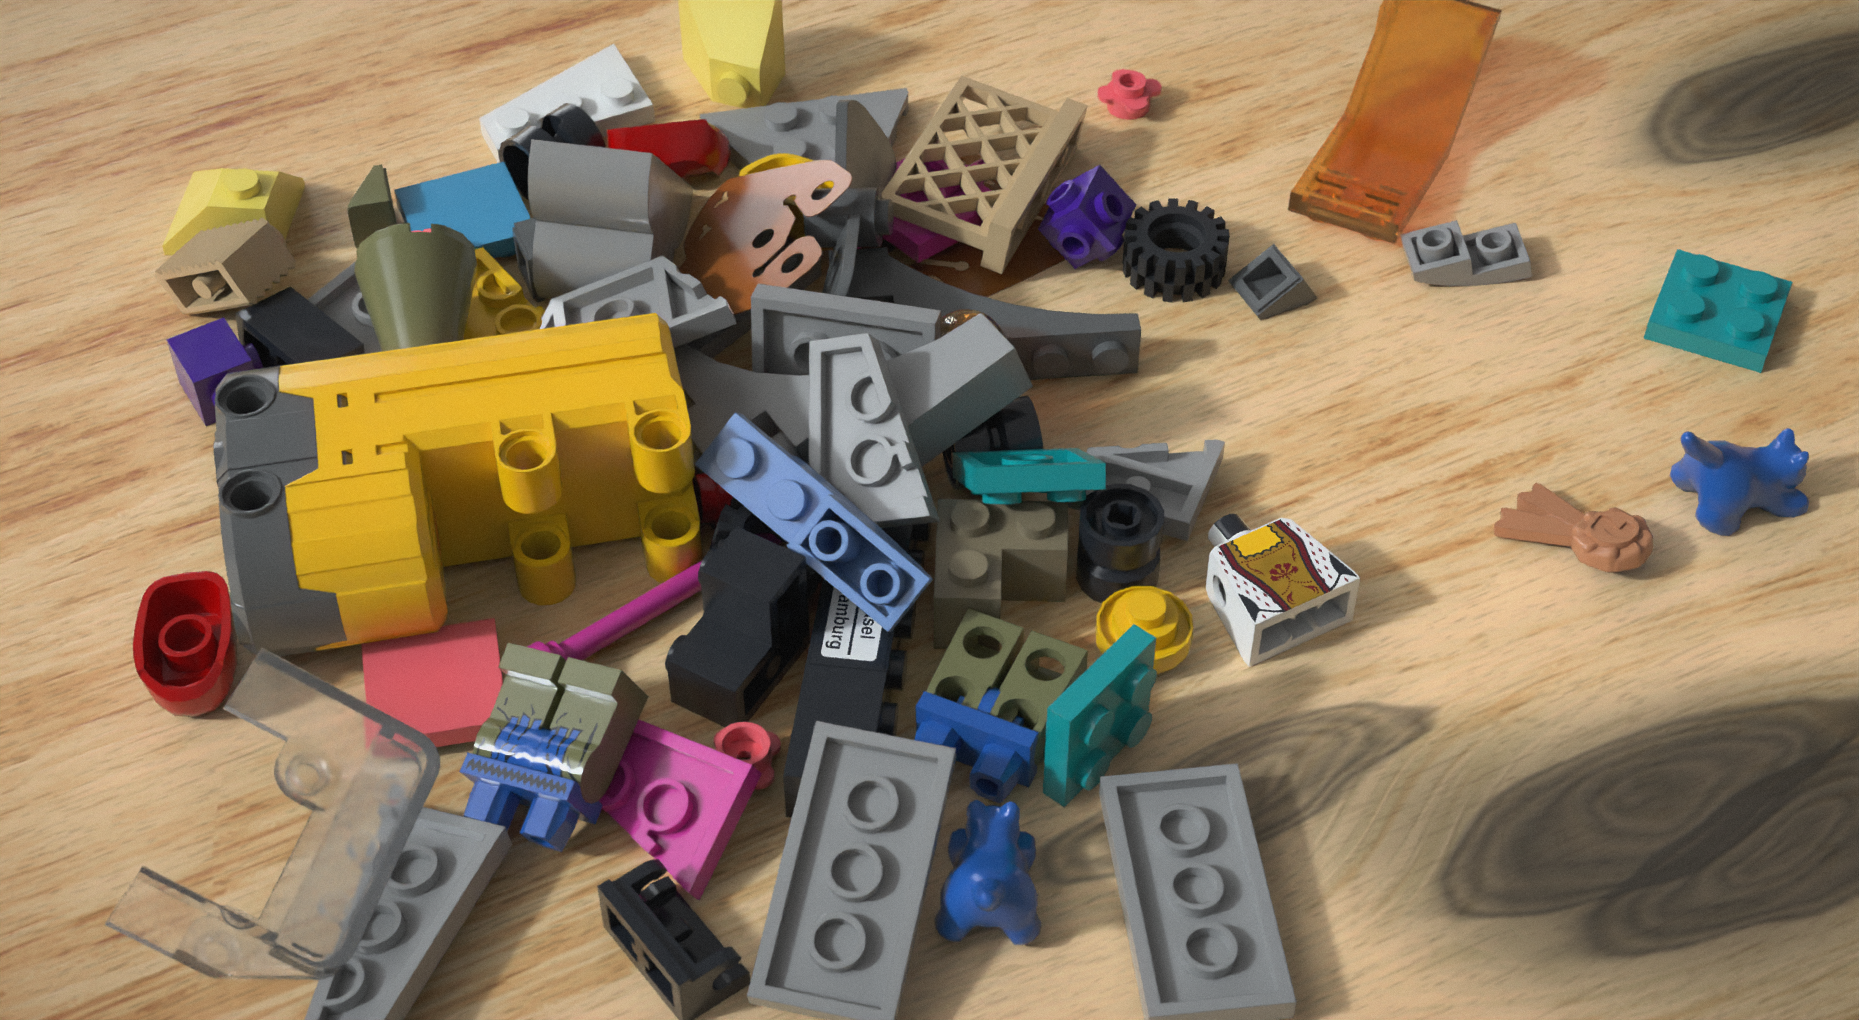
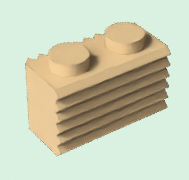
[155,217,295,315]

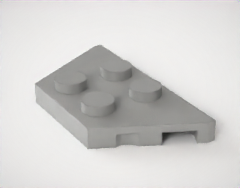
[700,88,908,170]
[540,256,737,348]

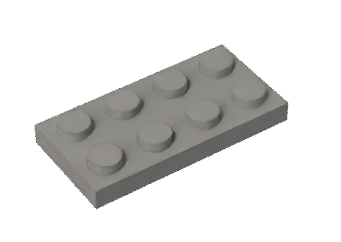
[747,721,956,1020]
[1099,763,1297,1020]

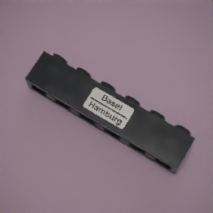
[783,523,932,818]

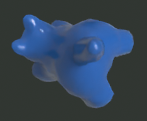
[1670,428,1810,536]
[935,800,1042,945]

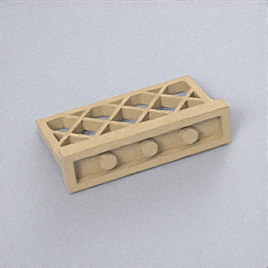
[882,75,1088,274]

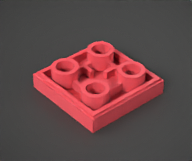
[361,618,504,758]

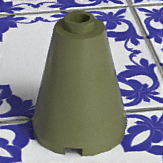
[354,223,477,351]

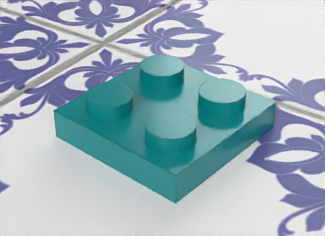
[1644,249,1793,373]
[953,448,1106,504]
[1043,624,1157,807]

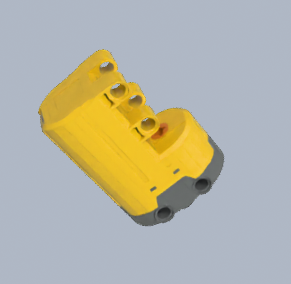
[213,313,703,660]

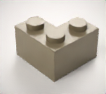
[934,499,1068,650]

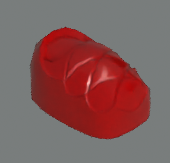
[606,119,731,179]
[133,571,237,717]

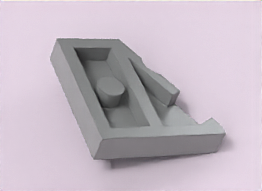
[1068,439,1225,541]

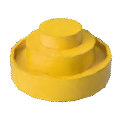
[1095,586,1194,674]

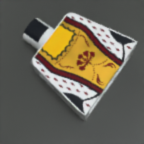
[1206,514,1360,667]

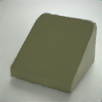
[347,164,397,249]

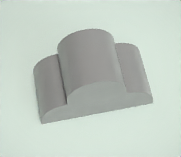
[528,139,693,299]

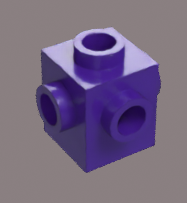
[1038,165,1136,269]

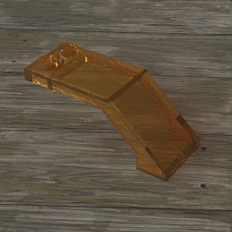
[1288,0,1502,244]

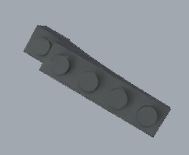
[829,247,1141,380]

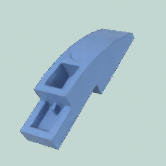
[695,412,933,632]

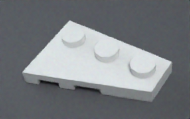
[479,44,655,163]

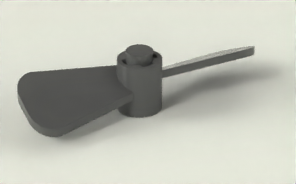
[804,100,896,296]

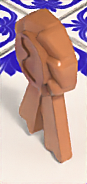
[1494,483,1653,572]

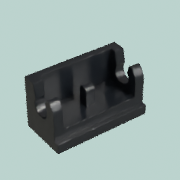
[235,286,365,368]
[597,859,750,1020]

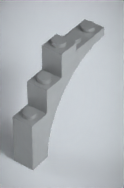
[674,313,1033,474]

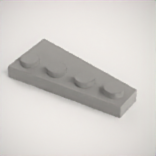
[304,798,512,1020]

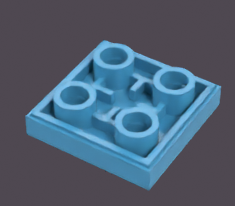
[394,161,531,258]

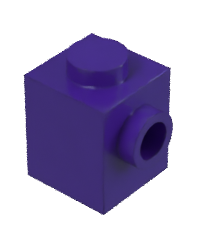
[166,317,263,426]

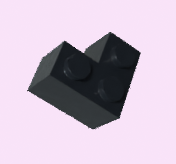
[665,527,810,727]

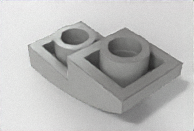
[1400,220,1532,286]

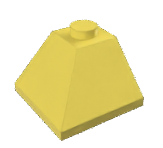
[678,0,786,108]
[162,168,305,255]

